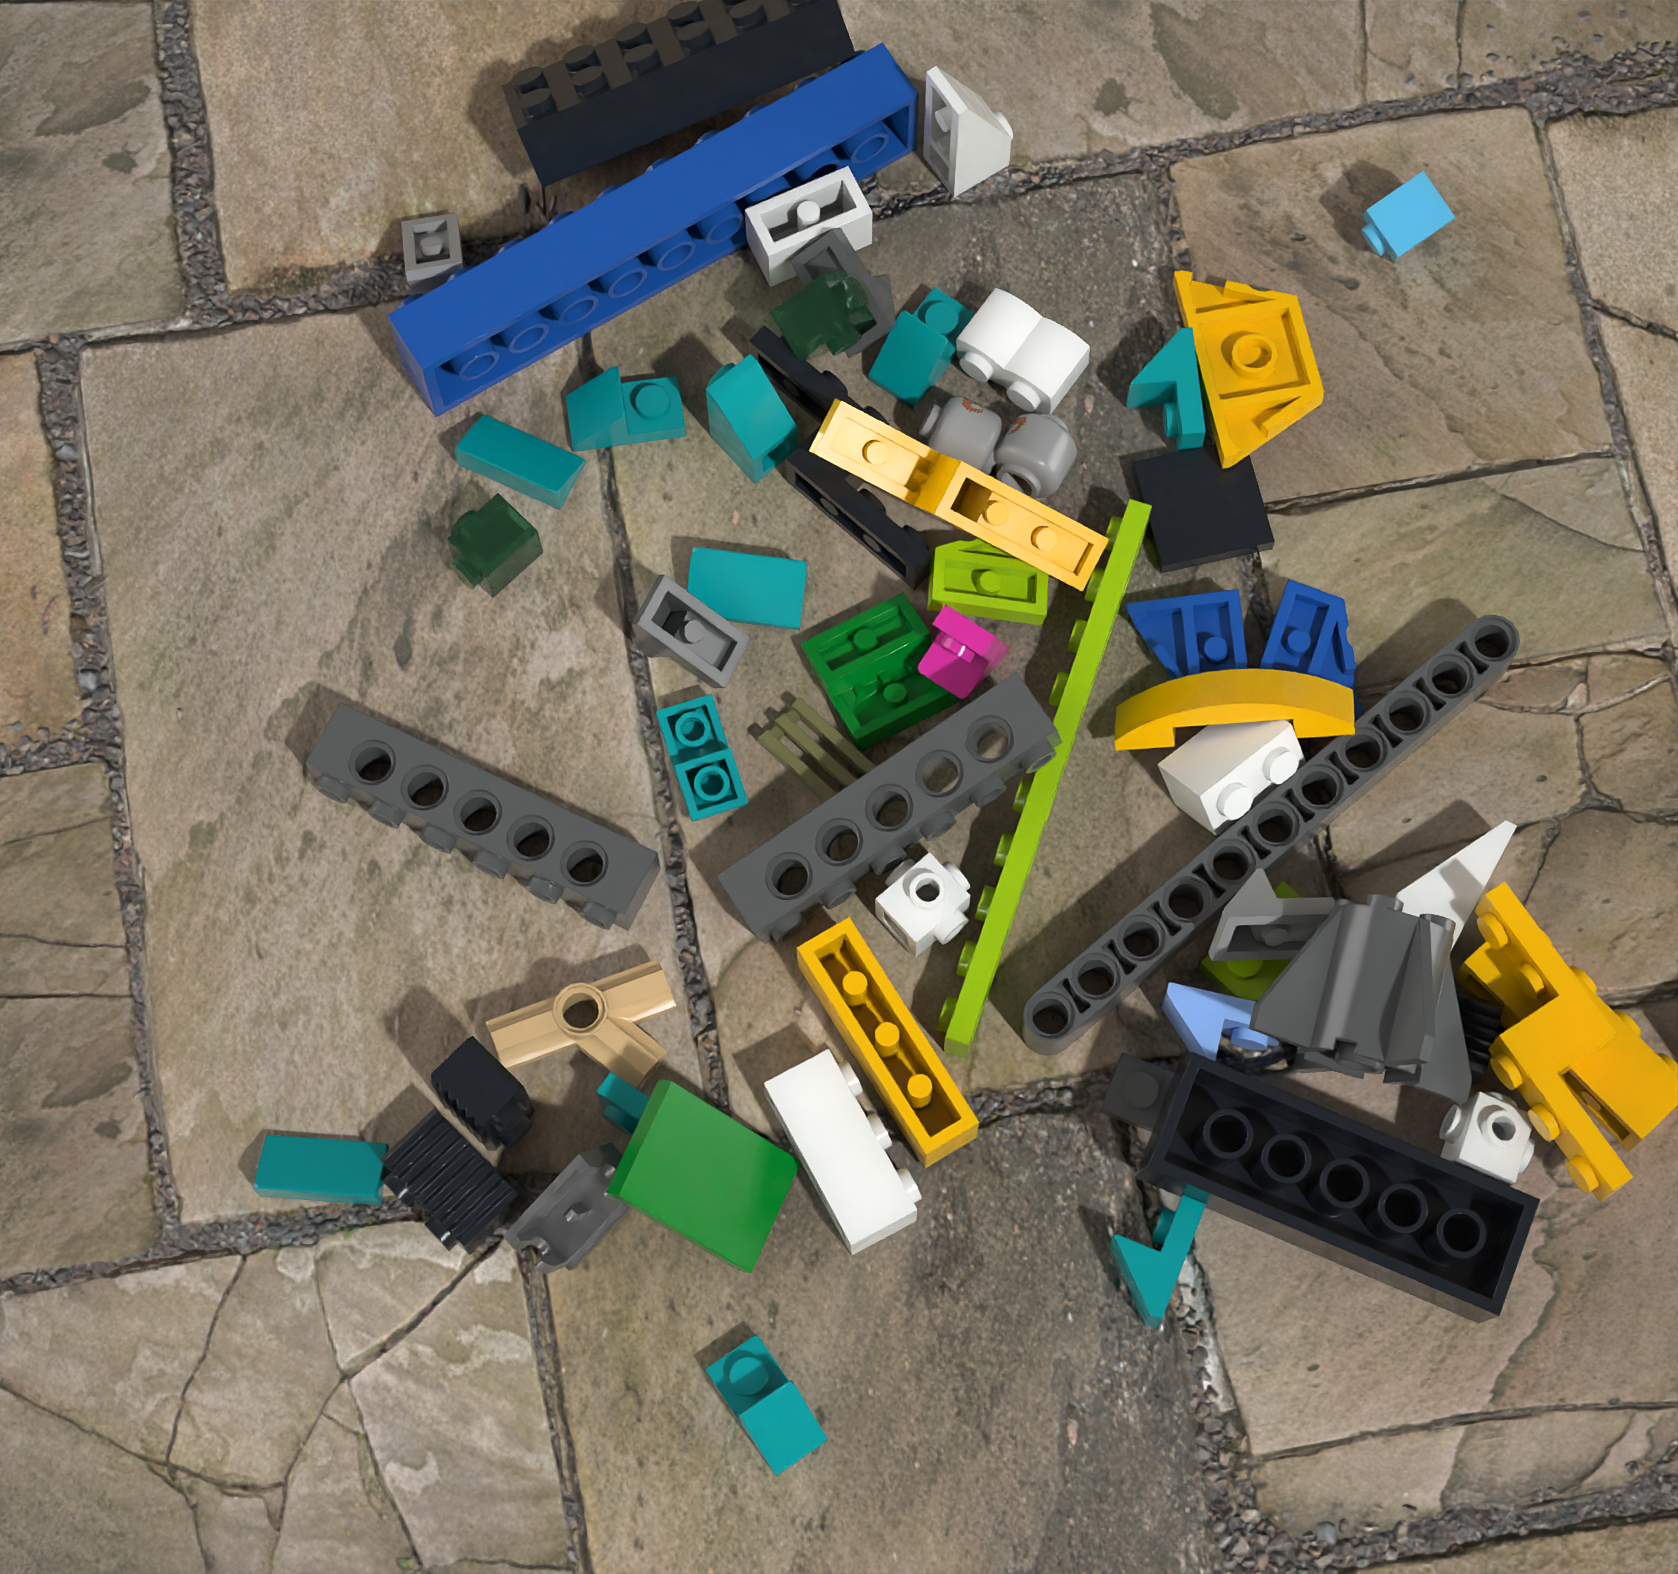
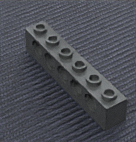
[716,671,1063,944]
[305,702,661,931]

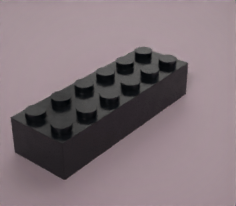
[502,0,856,188]
[1134,1052,1540,1324]

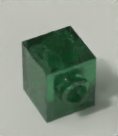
[769,270,875,361]
[447,493,543,598]

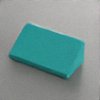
[454,414,586,510]
[687,547,808,631]
[254,1135,389,1206]

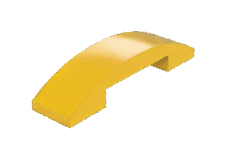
[1114,669,1355,751]

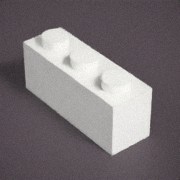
[764,1049,922,1256]

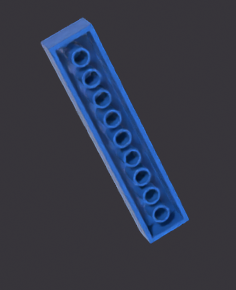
[388,42,919,417]

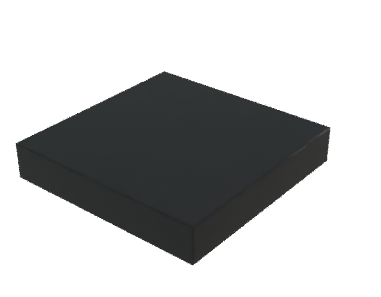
[1132,444,1275,573]

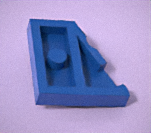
[1257,579,1364,721]
[1126,589,1248,680]

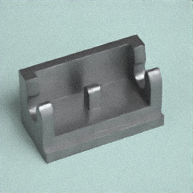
[503,1142,632,1274]

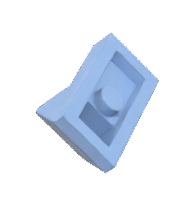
[1161,982,1281,1061]

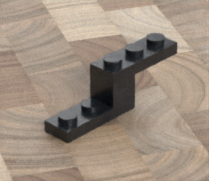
[749,325,931,590]

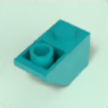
[706,354,798,484]

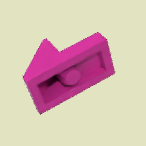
[918,604,1010,699]

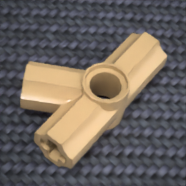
[486,959,676,1090]

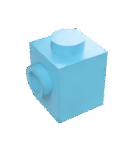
[1361,171,1456,262]

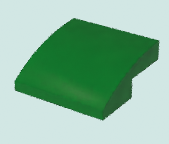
[801,592,963,752]

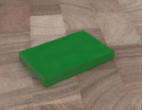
[606,1079,801,1274]

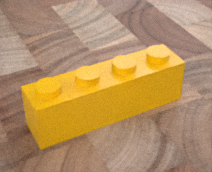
[797,917,979,1169]
[1454,930,1678,1152]

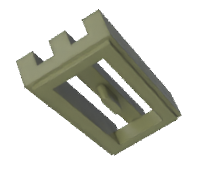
[759,697,877,802]

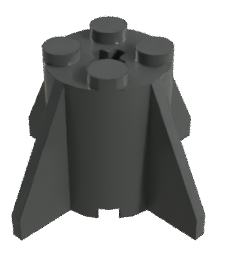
[1248,894,1472,1104]

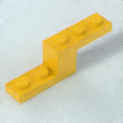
[809,399,1109,591]
[1475,882,1633,1202]

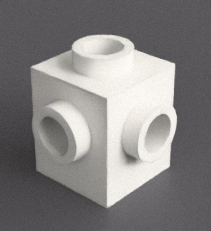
[875,852,970,958]
[1439,1091,1535,1186]

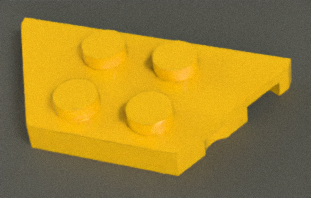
[1173,270,1324,469]

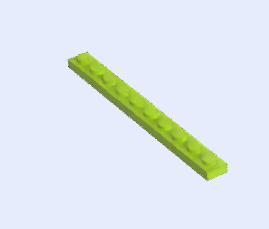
[937,499,1152,1059]

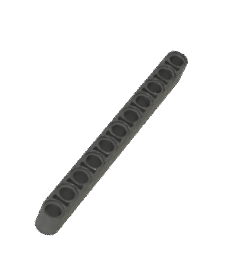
[1020,615,1520,1056]

